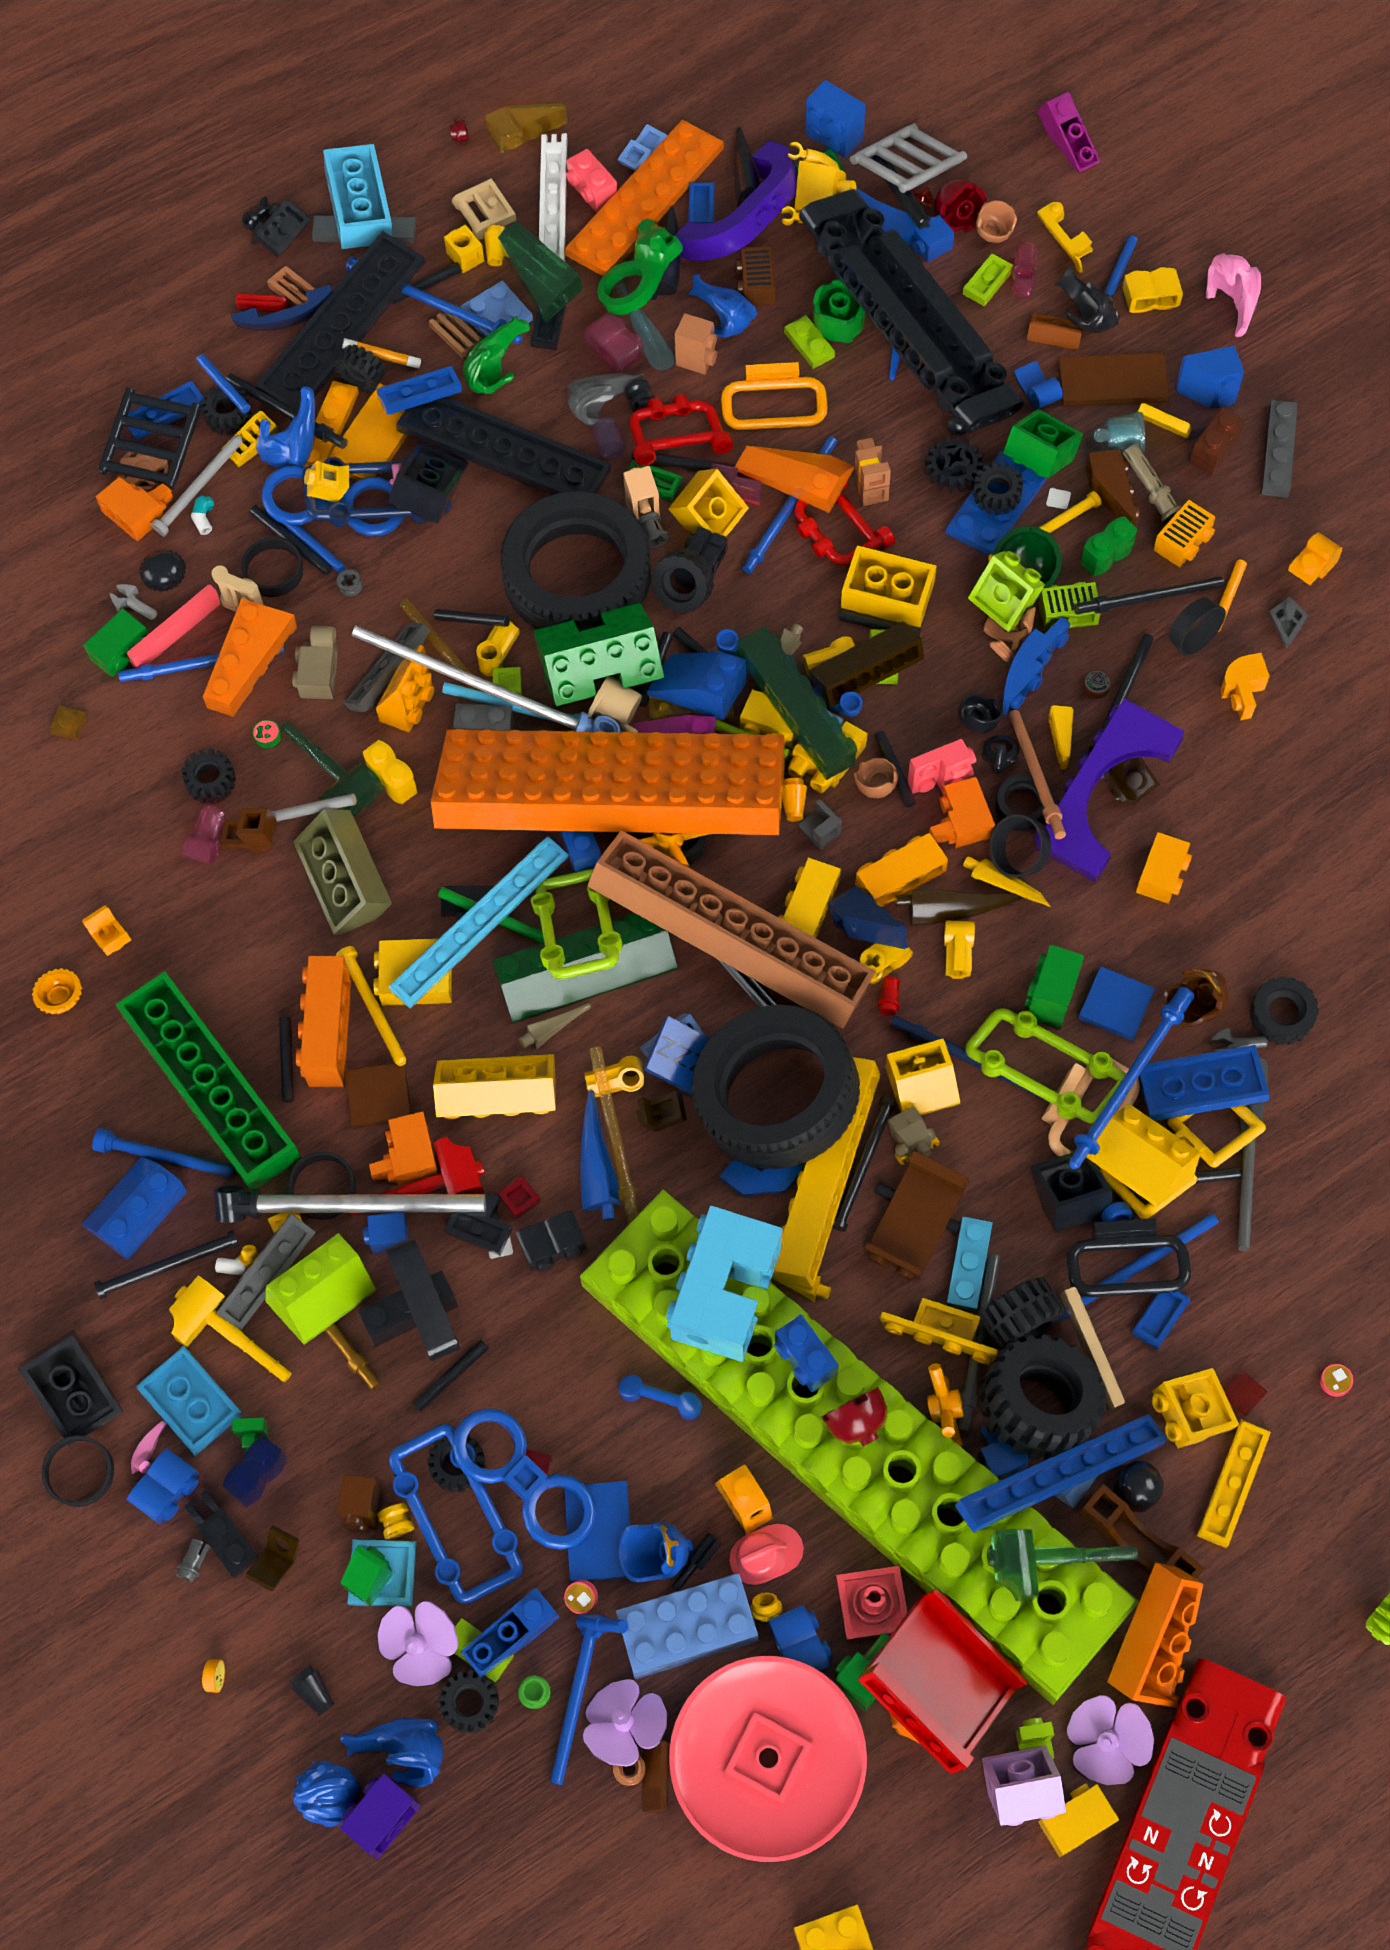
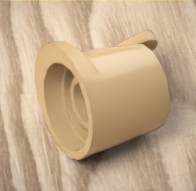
[588,675,642,733]

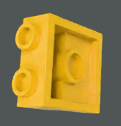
[1152,1368,1239,1448]

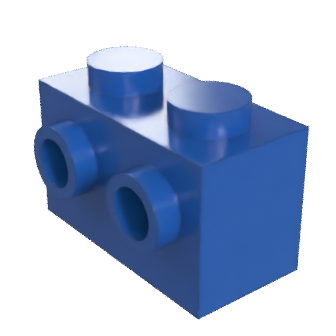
[774,1314,839,1392]

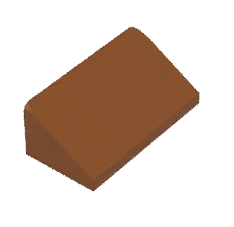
[1027,312,1083,350]

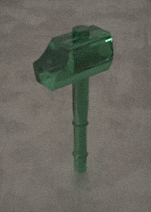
[281,722,384,816]
[988,1529,1138,1601]

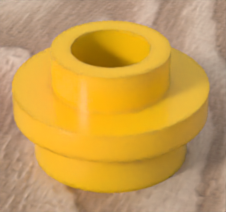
[750,1592,782,1622]

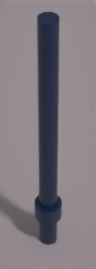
[890,1015,1050,1103]

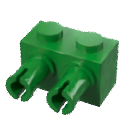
[835,1632,889,1712]

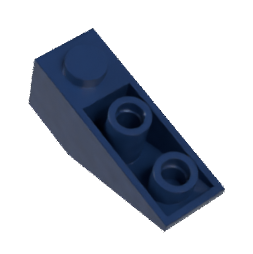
[828,886,908,949]

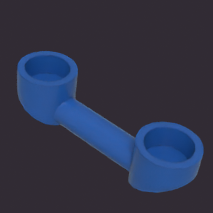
[618,1374,702,1421]

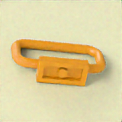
[721,362,828,430]

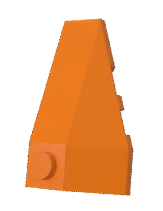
[734,446,854,513]

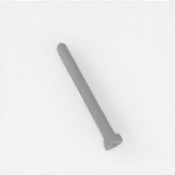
[150,435,243,537]

